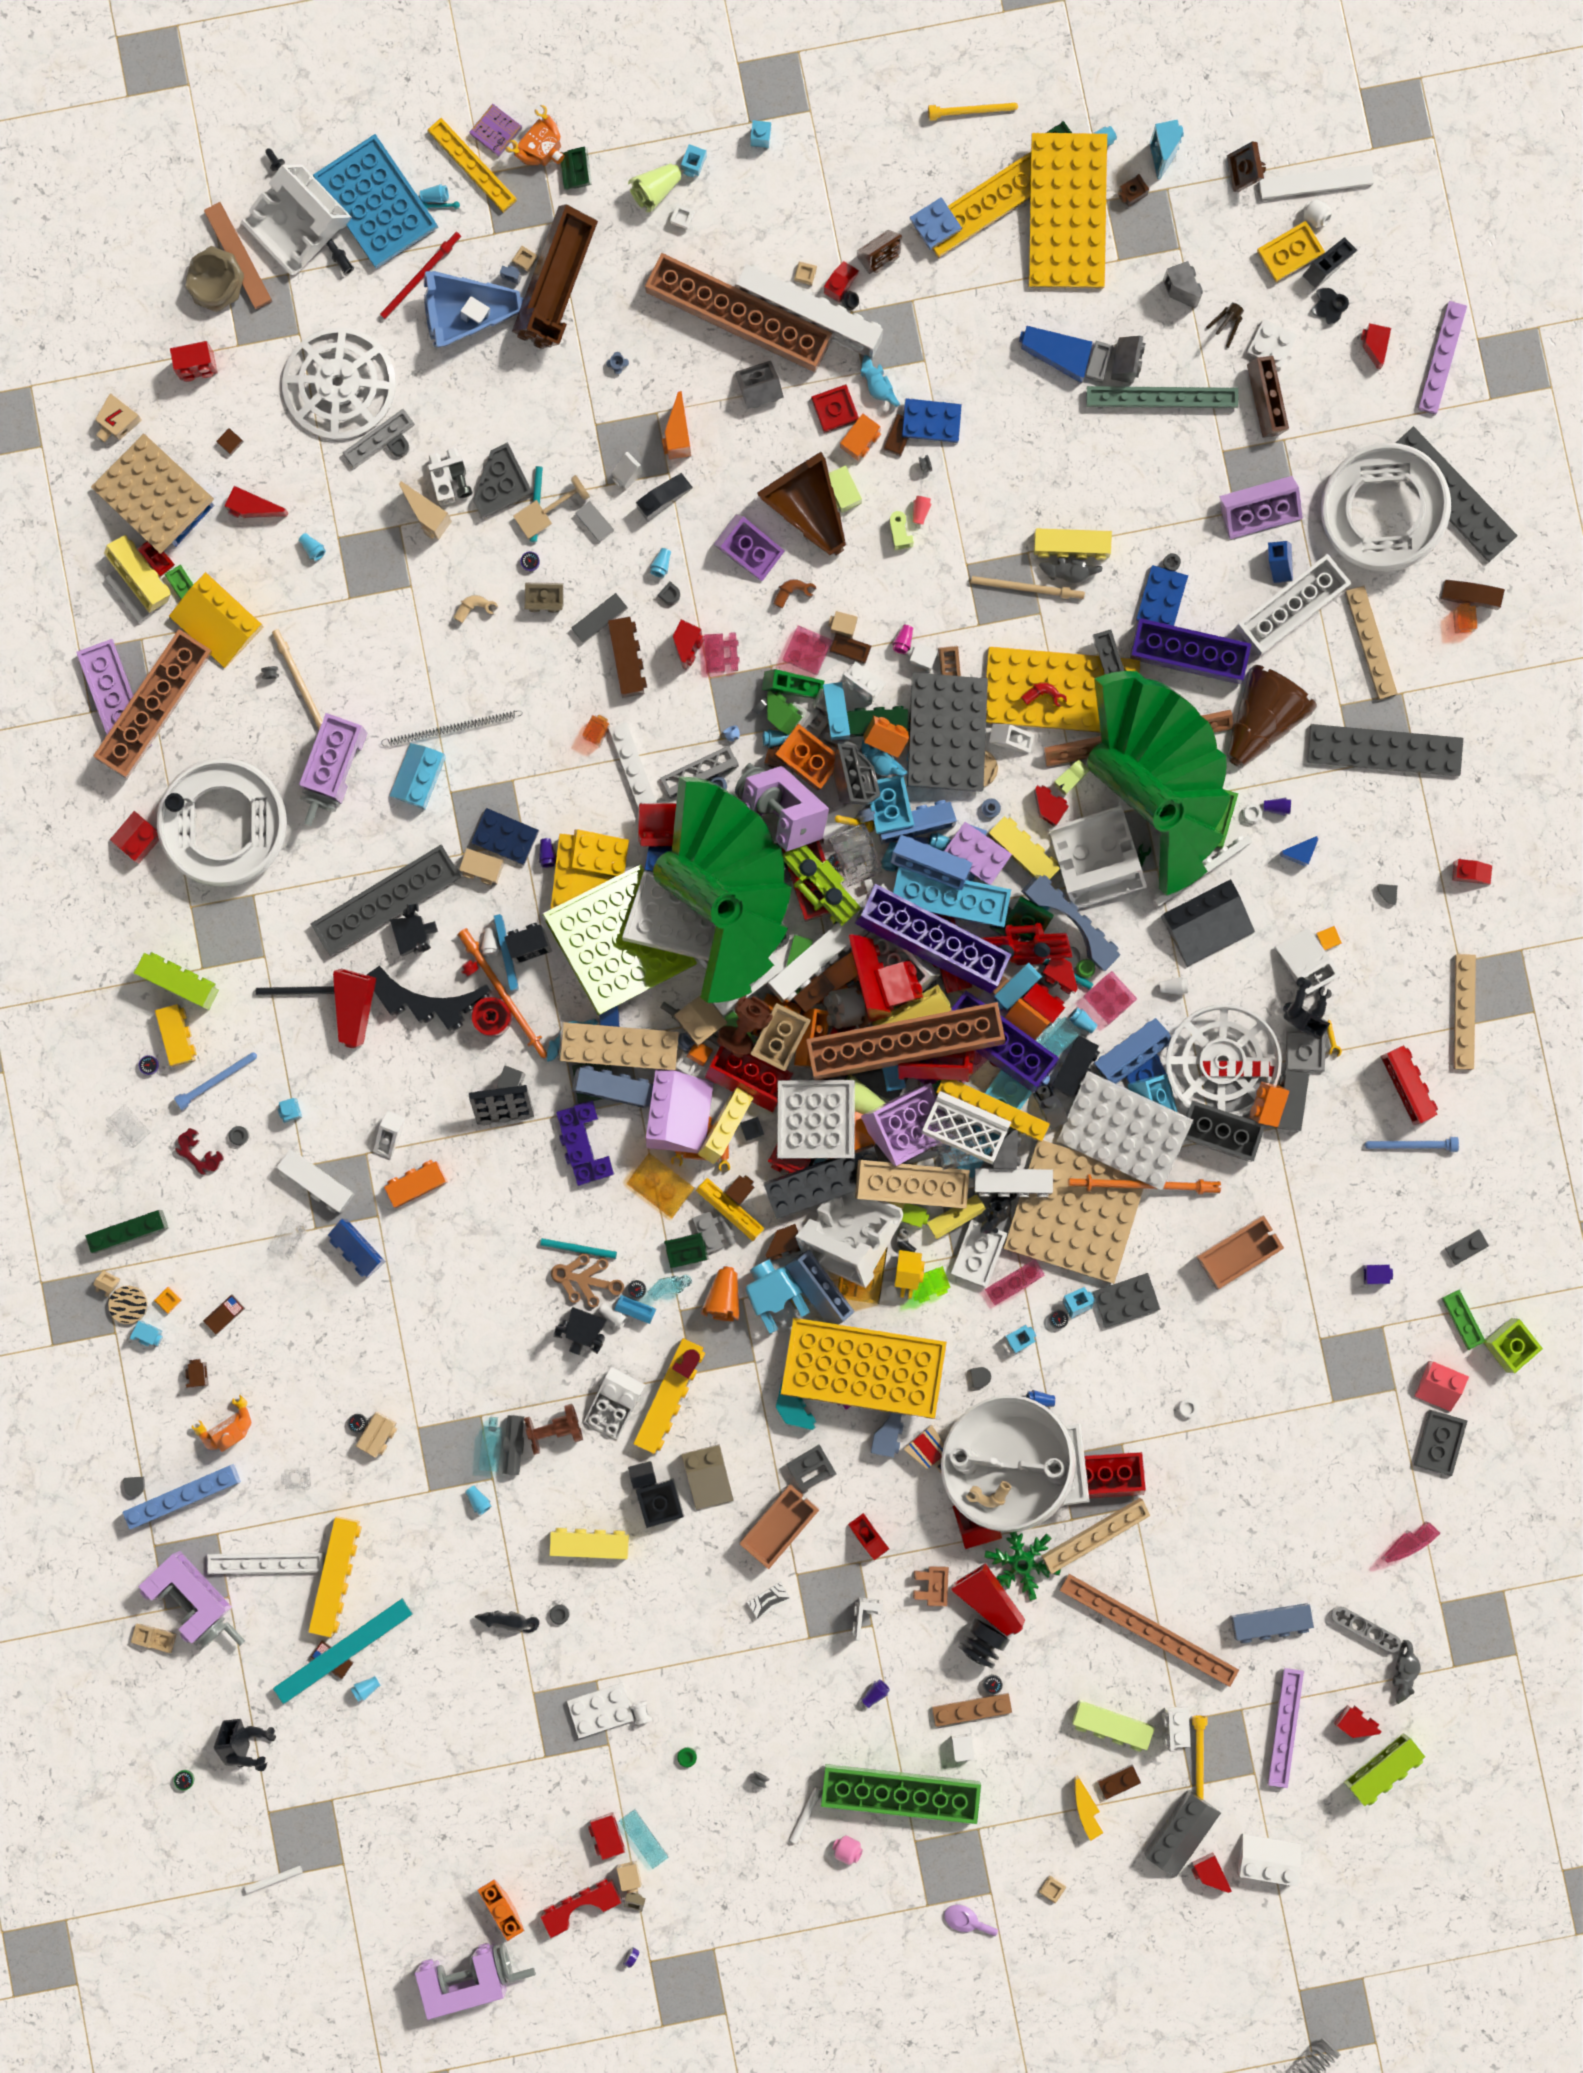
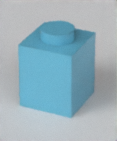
[750,120,772,148]

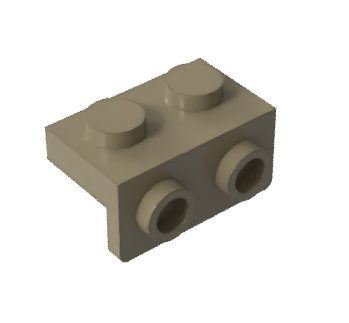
[524,582,564,613]

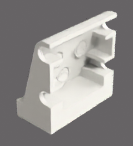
[241,164,352,275]
[1049,805,1147,908]
[796,1191,903,1288]

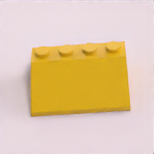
[169,572,264,668]
[551,833,614,909]

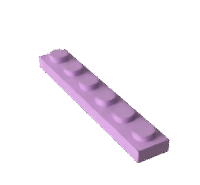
[1418,301,1467,415]
[1268,1667,1304,1788]

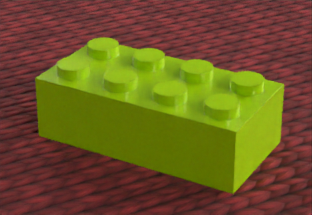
[134,952,219,1010]
[1344,1733,1425,1806]

